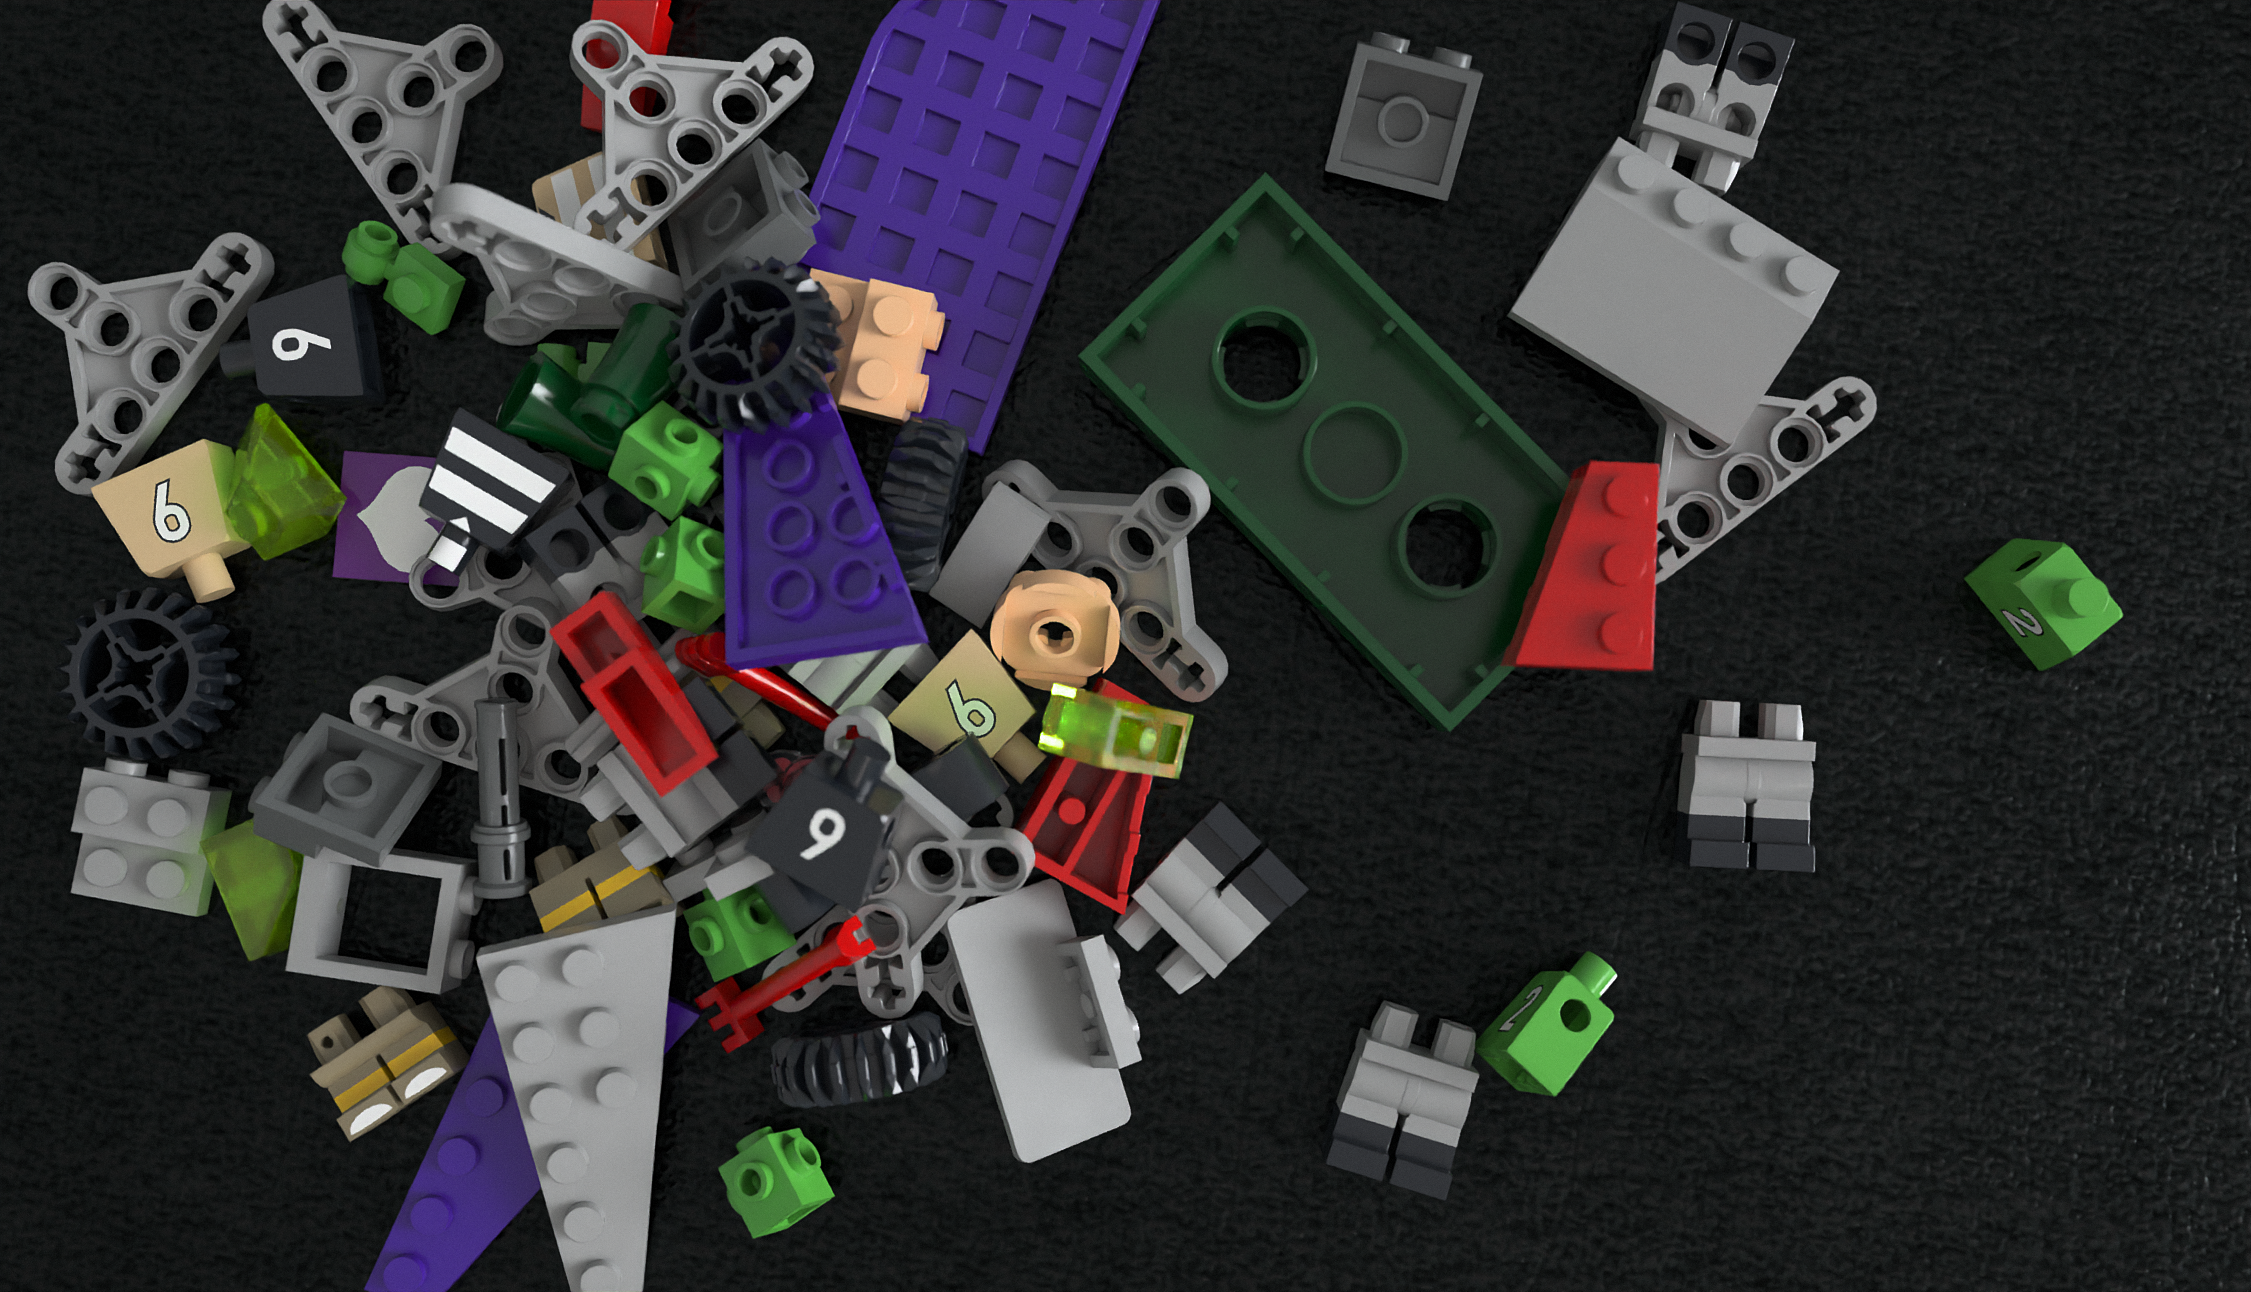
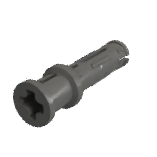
[470,697,532,899]

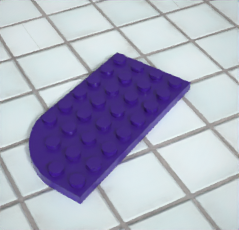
[787,0,1161,457]

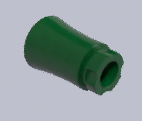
[570,303,681,450]
[496,351,619,472]

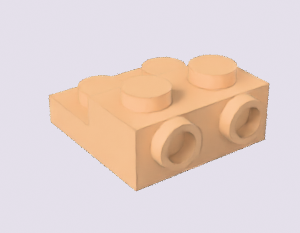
[809,268,945,426]

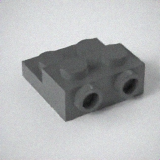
[1325,31,1483,201]
[667,138,821,300]
[248,712,443,869]

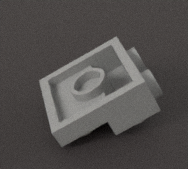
[71,757,232,917]

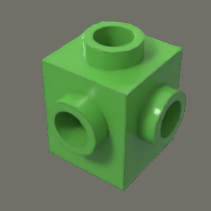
[608,400,724,521]
[639,515,725,635]
[683,884,797,982]
[718,1127,835,1238]

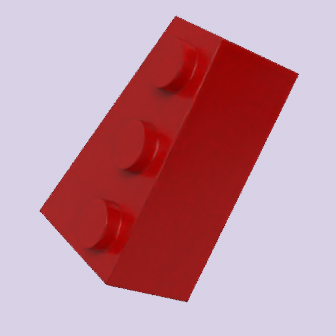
[1500,461,1659,672]
[1010,677,1165,916]

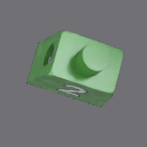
[1964,538,2123,671]
[1474,951,1617,1096]

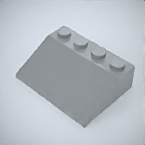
[1507,137,1840,450]

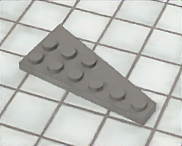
[476,902,677,1292]

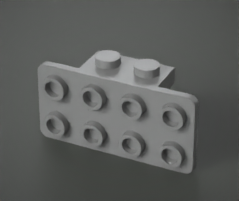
[943,879,1142,1163]

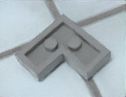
[662,807,777,903]

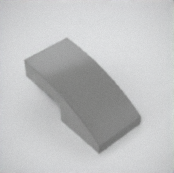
[929,481,1053,629]

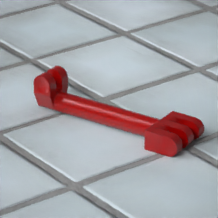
[675,632,871,740]
[694,915,877,1054]

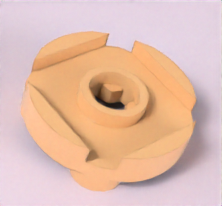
[990,569,1120,691]

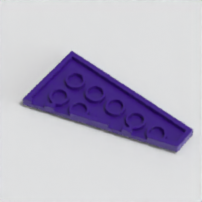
[723,308,929,671]
[364,934,705,1292]

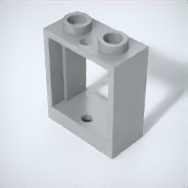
[286,847,483,994]

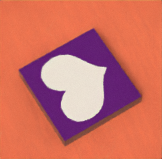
[333,451,460,587]

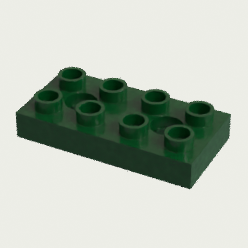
[1078,172,1570,732]

